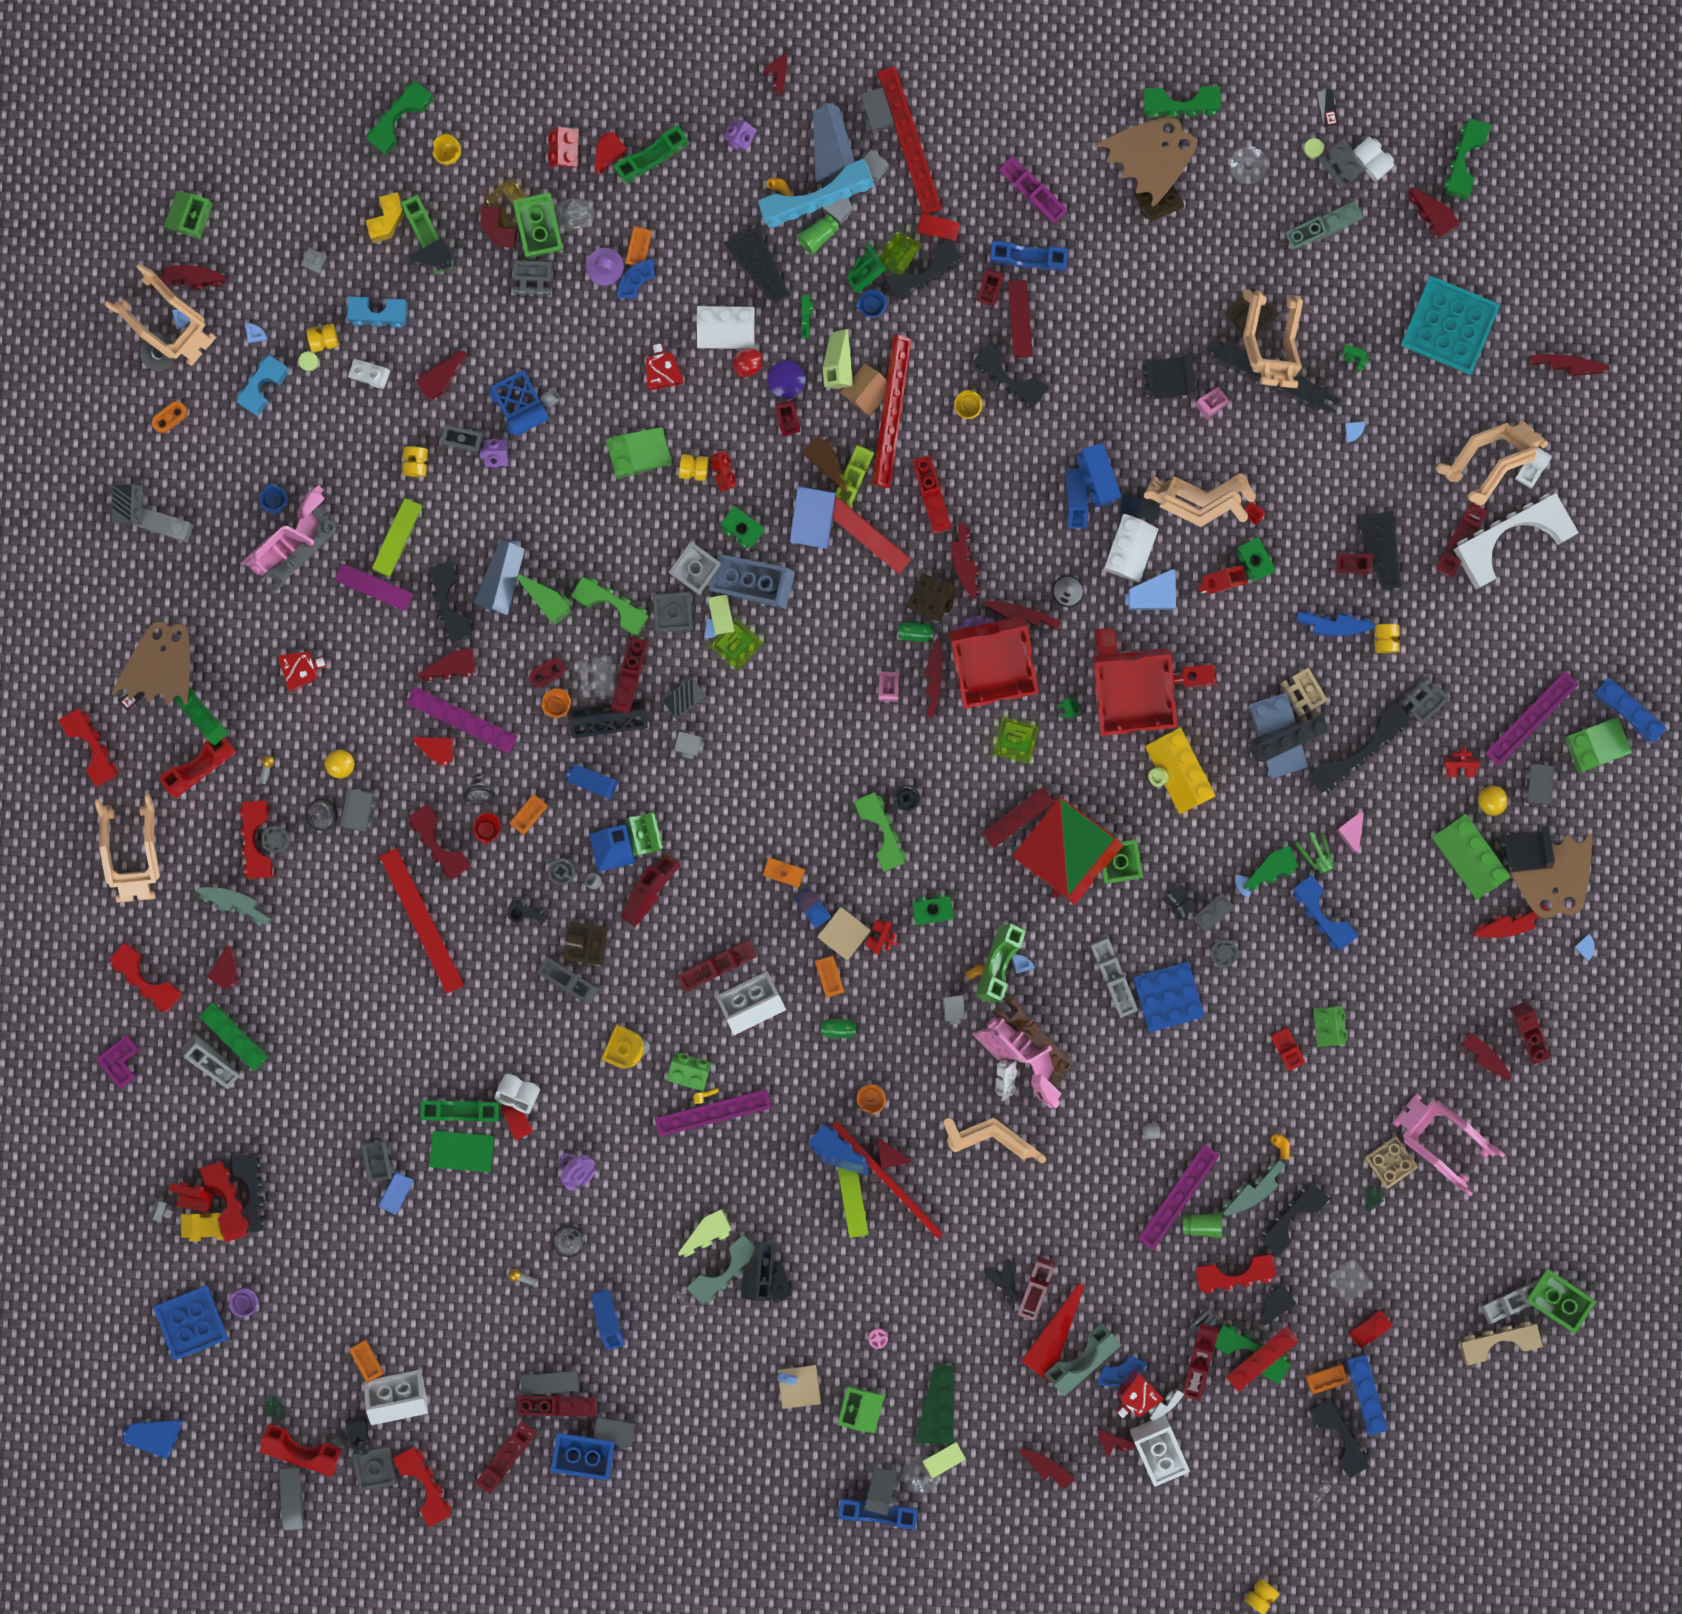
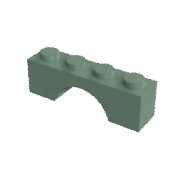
[687,1234,755,1305]
[1044,1323,1122,1396]

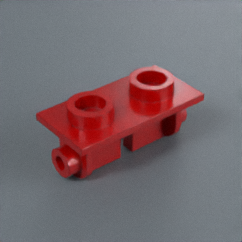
[710,451,737,492]

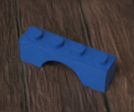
[990,241,1068,272]
[1592,678,1667,744]
[1292,875,1359,951]
[1345,1353,1388,1436]
[838,1497,918,1529]

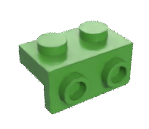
[625,812,663,856]
[1314,1006,1347,1047]
[667,1052,712,1091]

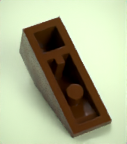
[802,435,847,493]

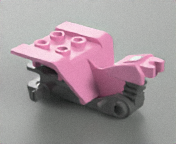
[240,485,336,596]

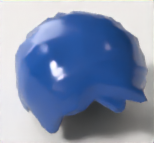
[855,289,887,318]
[259,483,288,514]

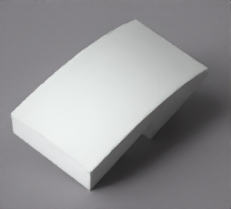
[1148,1388,1184,1421]

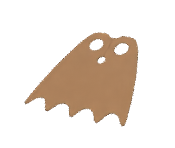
[1095,117,1197,207]
[112,622,190,705]
[1500,834,1592,918]

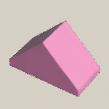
[1195,387,1230,420]
[879,672,899,702]
[1336,813,1364,852]

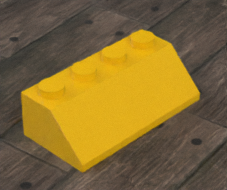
[1145,728,1215,815]

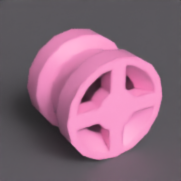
[868,1328,888,1349]

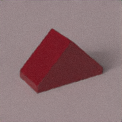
[976,268,1005,306]
[775,400,801,437]
[877,1138,911,1168]

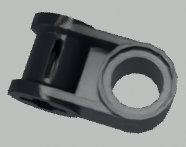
[345,1416,371,1456]

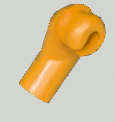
[766,177,792,197]
[965,964,985,980]
[1270,1133,1290,1159]

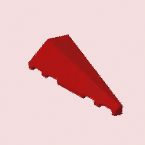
[1021,1283,1084,1383]

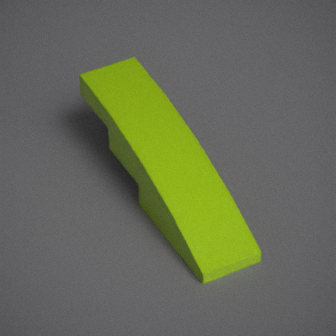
[832,444,875,521]
[372,498,422,577]
[837,1167,869,1238]

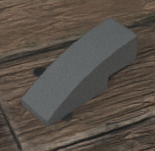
[537,957,599,1006]
[520,1370,579,1395]
[280,1466,304,1530]

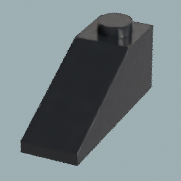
[741,1242,775,1301]

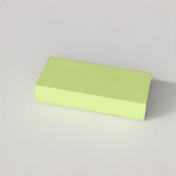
[708,595,734,635]
[922,1442,965,1478]

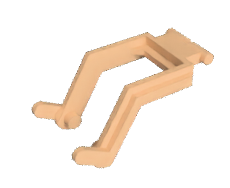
[104,263,217,366]
[1243,289,1303,388]
[1436,420,1548,505]
[1144,473,1256,527]
[95,794,160,903]
[944,1118,1046,1163]

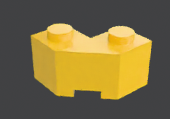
[366,192,405,243]
[181,1212,224,1241]

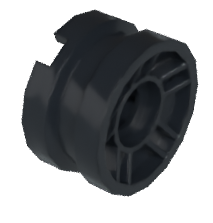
[893,785,920,812]

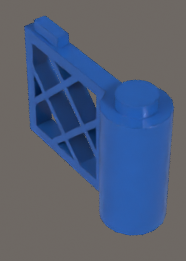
[489,370,549,436]

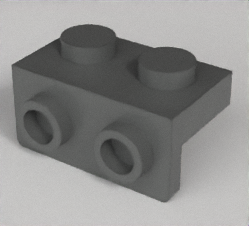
[361,1141,395,1183]

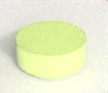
[1304,138,1324,158]
[299,351,319,371]
[1149,767,1169,787]

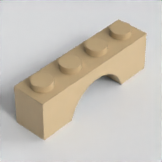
[1459,1321,1543,1365]

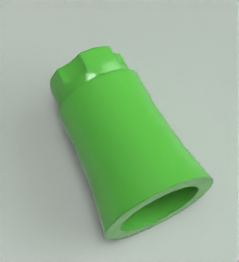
[796,214,839,256]
[1183,1212,1222,1239]

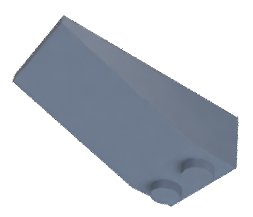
[709,554,795,609]
[1248,693,1308,779]

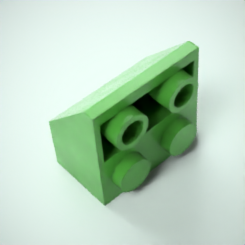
[164,191,213,240]
[837,1385,885,1433]

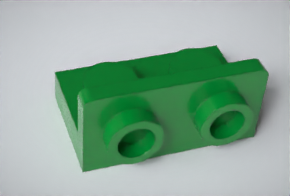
[1339,344,1369,374]

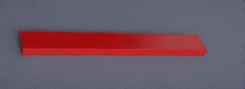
[877,66,942,215]
[872,335,912,488]
[379,848,465,994]
[832,1121,943,1239]

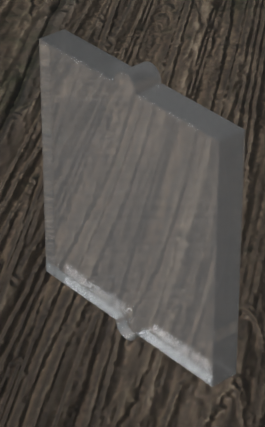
[1328,1258,1373,1304]

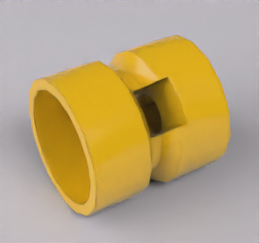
[307,323,339,353]
[401,447,428,477]
[679,454,709,481]
[1374,624,1400,653]
[1244,1578,1280,1614]

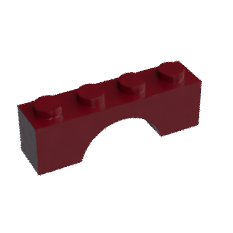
[981,787,1055,849]
[408,804,472,880]

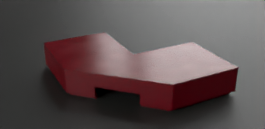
[480,206,518,248]

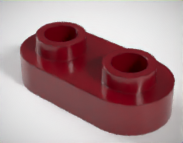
[529,658,565,688]

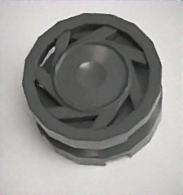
[262,826,290,854]
[548,858,575,885]
[1210,940,1238,967]
[1190,1307,1220,1334]

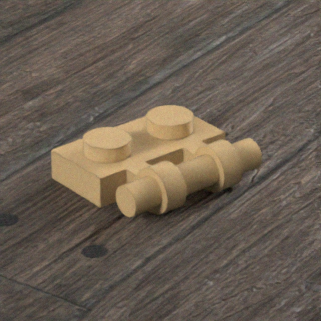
[1280,667,1328,717]

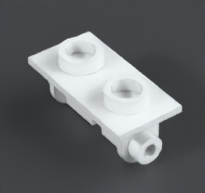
[995,1060,1017,1101]

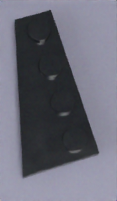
[724,227,790,304]
[1356,511,1401,590]

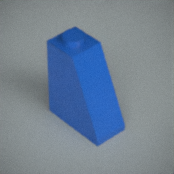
[1066,468,1088,529]
[566,764,618,800]
[793,887,831,929]
[590,1290,625,1350]
[122,1419,184,1459]

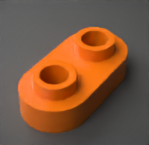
[152,402,187,433]

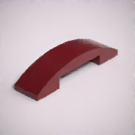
[1435,502,1488,578]
[475,1421,537,1495]

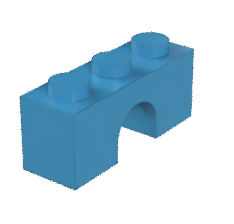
[347,297,408,328]
[236,355,290,417]

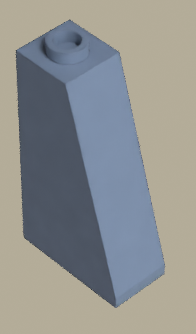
[813,103,855,185]
[474,539,525,615]

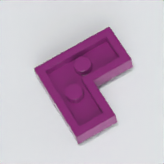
[96,1035,139,1089]

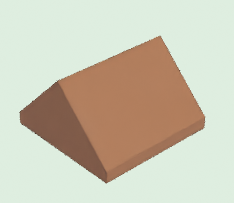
[840,363,887,417]

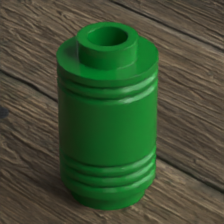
[898,621,934,643]
[821,1018,857,1039]

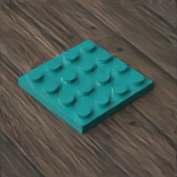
[1400,275,1500,375]

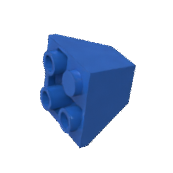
[589,825,635,872]

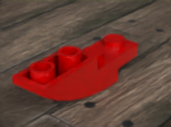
[912,455,952,534]
[1471,905,1549,938]

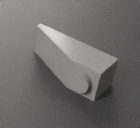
[134,508,194,544]
[942,995,965,1025]
[182,1034,240,1089]

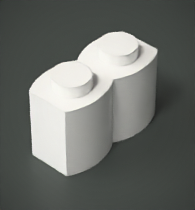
[1353,136,1394,182]
[494,1074,540,1114]

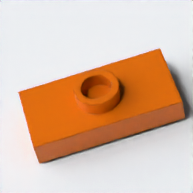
[625,226,653,265]
[509,793,548,835]
[763,858,805,888]
[815,956,844,998]
[348,1340,385,1383]
[1305,1363,1349,1395]

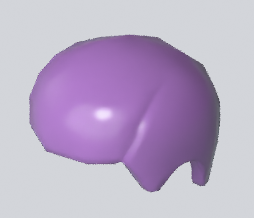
[228,1288,258,1317]

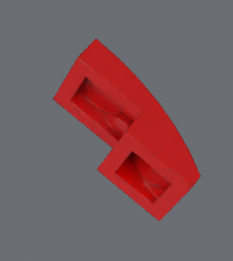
[916,214,960,242]
[1270,1026,1306,1071]
[501,1104,533,1141]

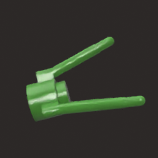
[1295,832,1334,874]

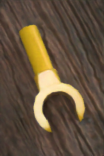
[693,1088,719,1104]

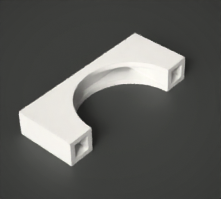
[1454,493,1578,590]

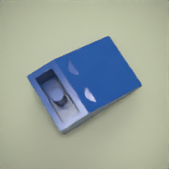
[808,1125,869,1175]

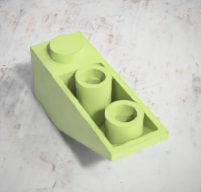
[823,329,853,389]
[678,1209,732,1257]

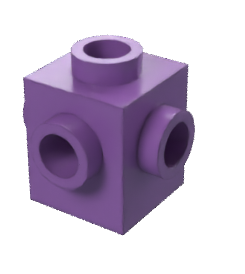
[723,118,757,150]
[480,439,508,467]

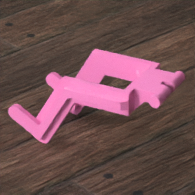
[1392,1093,1505,1197]

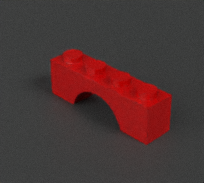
[58,709,119,788]
[158,737,237,799]
[239,800,273,880]
[109,943,184,1012]
[199,1161,249,1243]
[1194,1253,1276,1294]
[1226,1326,1299,1392]
[259,1423,342,1477]
[393,1446,452,1527]

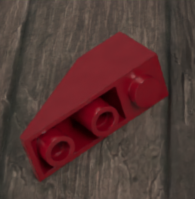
[1407,187,1460,240]
[416,350,468,402]
[417,649,477,682]
[1509,1001,1550,1065]

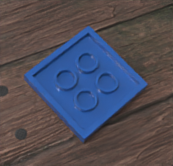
[1133,961,1205,1033]
[153,1285,229,1361]

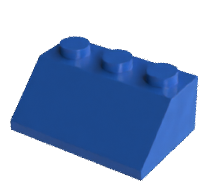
[1077,443,1121,507]
[551,1433,615,1481]

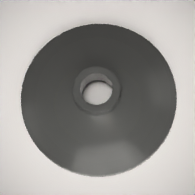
[140,333,175,371]

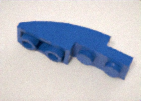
[1295,610,1375,637]

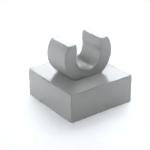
[301,248,327,274]
[150,1198,173,1222]

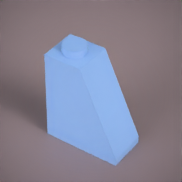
[1125,570,1176,610]

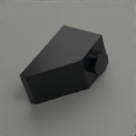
[408,238,455,271]
[1120,495,1161,520]
[1261,1283,1297,1326]

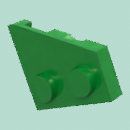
[846,242,886,293]
[802,295,814,339]

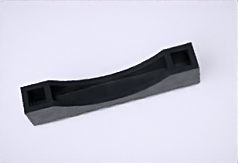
[1306,702,1411,794]

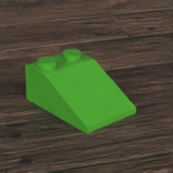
[513,193,563,259]
[606,427,672,479]
[516,574,572,626]
[1564,717,1632,773]
[1526,1269,1597,1334]

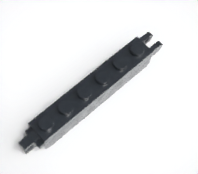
[1206,341,1341,415]

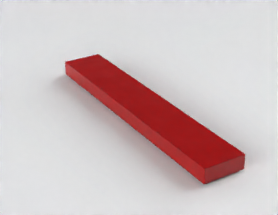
[821,486,912,574]

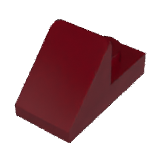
[763,54,788,96]
[1336,554,1373,576]
[1096,1428,1135,1459]

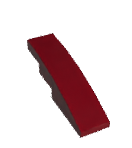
[1008,280,1033,358]
[1528,354,1609,377]
[983,600,1061,631]
[924,638,942,719]
[677,940,757,993]
[1182,1323,1219,1401]

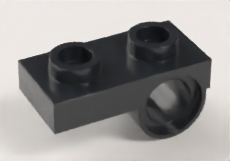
[508,900,548,924]
[771,1260,793,1304]

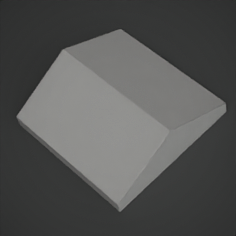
[668,541,721,595]

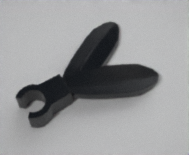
[984,1259,1018,1304]

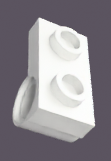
[348,359,390,389]
[1515,447,1552,489]

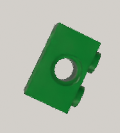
[721,506,765,549]
[1235,537,1276,583]
[912,893,954,926]

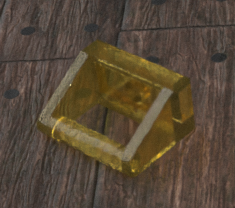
[486,180,526,228]

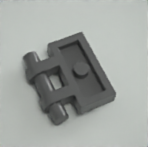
[1319,139,1367,190]
[513,261,552,297]
[1400,676,1450,725]

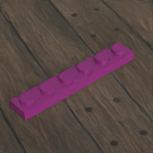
[1484,671,1579,766]
[406,686,518,754]
[655,1090,771,1137]
[1137,1144,1220,1250]

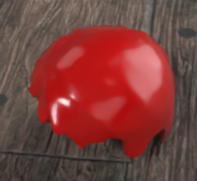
[732,348,762,378]
[472,813,501,845]

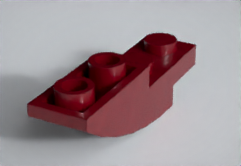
[149,265,227,291]
[951,523,980,601]
[611,637,648,714]
[621,854,681,927]
[518,1395,597,1417]

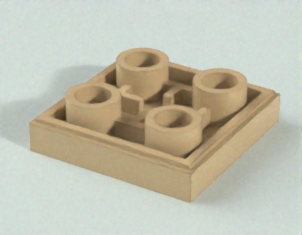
[817,907,871,961]
[1364,1135,1418,1189]
[778,1365,821,1409]

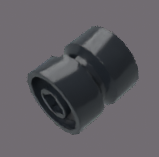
[1162,884,1198,920]

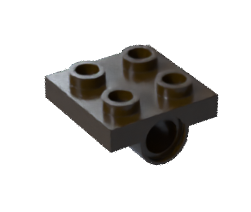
[1134,185,1185,222]
[1224,287,1279,337]
[906,573,956,622]
[564,921,608,965]

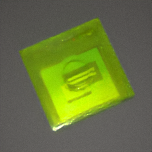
[880,233,922,276]
[710,618,764,672]
[993,717,1039,764]

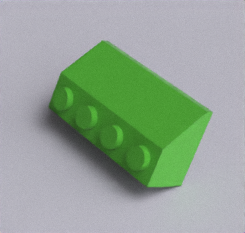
[1431,814,1511,900]

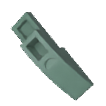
[1285,201,1364,250]
[196,887,271,926]
[1222,1160,1286,1216]

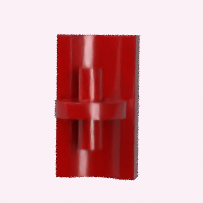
[1443,746,1480,777]
[865,920,899,955]

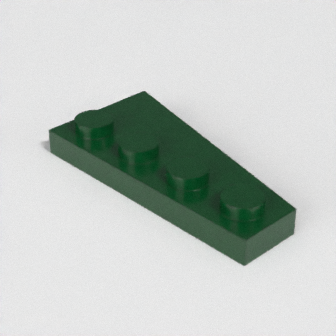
[914,1365,954,1443]

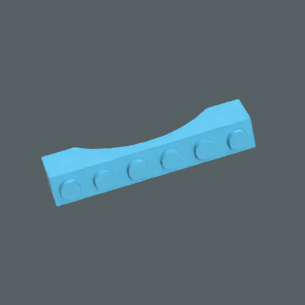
[758,159,875,228]

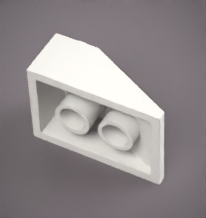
[1130,1415,1190,1487]

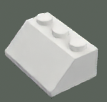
[697,306,755,349]
[1103,514,1158,583]
[716,971,786,1035]
[364,1369,428,1425]

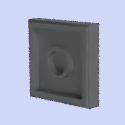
[652,592,693,633]
[352,1445,398,1491]

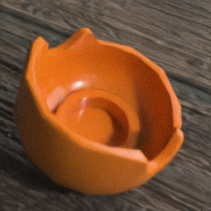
[541,688,571,718]
[857,1084,886,1114]

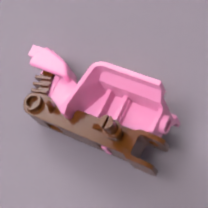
[972,997,1071,1109]

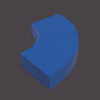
[617,259,655,298]
[1097,1355,1147,1387]

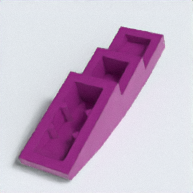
[997,156,1068,224]
[334,563,413,611]

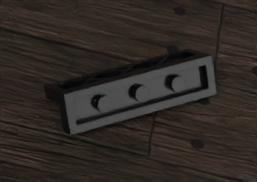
[568,698,648,739]

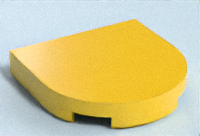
[601,1024,644,1069]

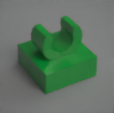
[1057,697,1082,719]

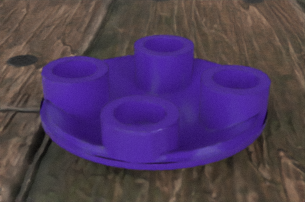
[768,360,806,398]

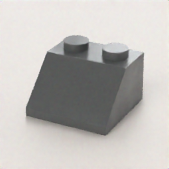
[340,788,377,832]

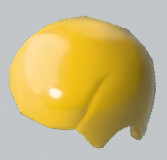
[432,134,461,165]
[954,390,983,419]
[324,749,355,779]
[1478,785,1508,816]

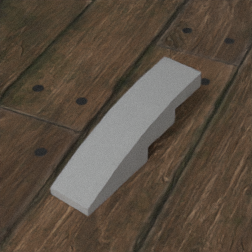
[1090,937,1138,1018]
[1481,1278,1540,1324]

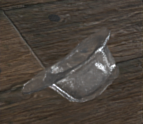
[554,199,595,231]

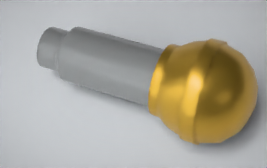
[260,755,274,784]
[508,1269,537,1285]

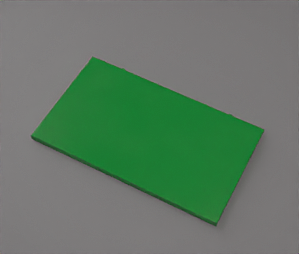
[429,1131,494,1172]

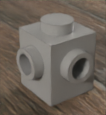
[675,732,705,759]

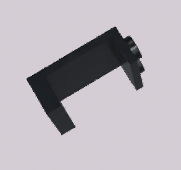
[1142,354,1196,400]
[1498,826,1555,873]

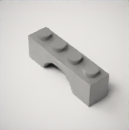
[823,149,889,226]

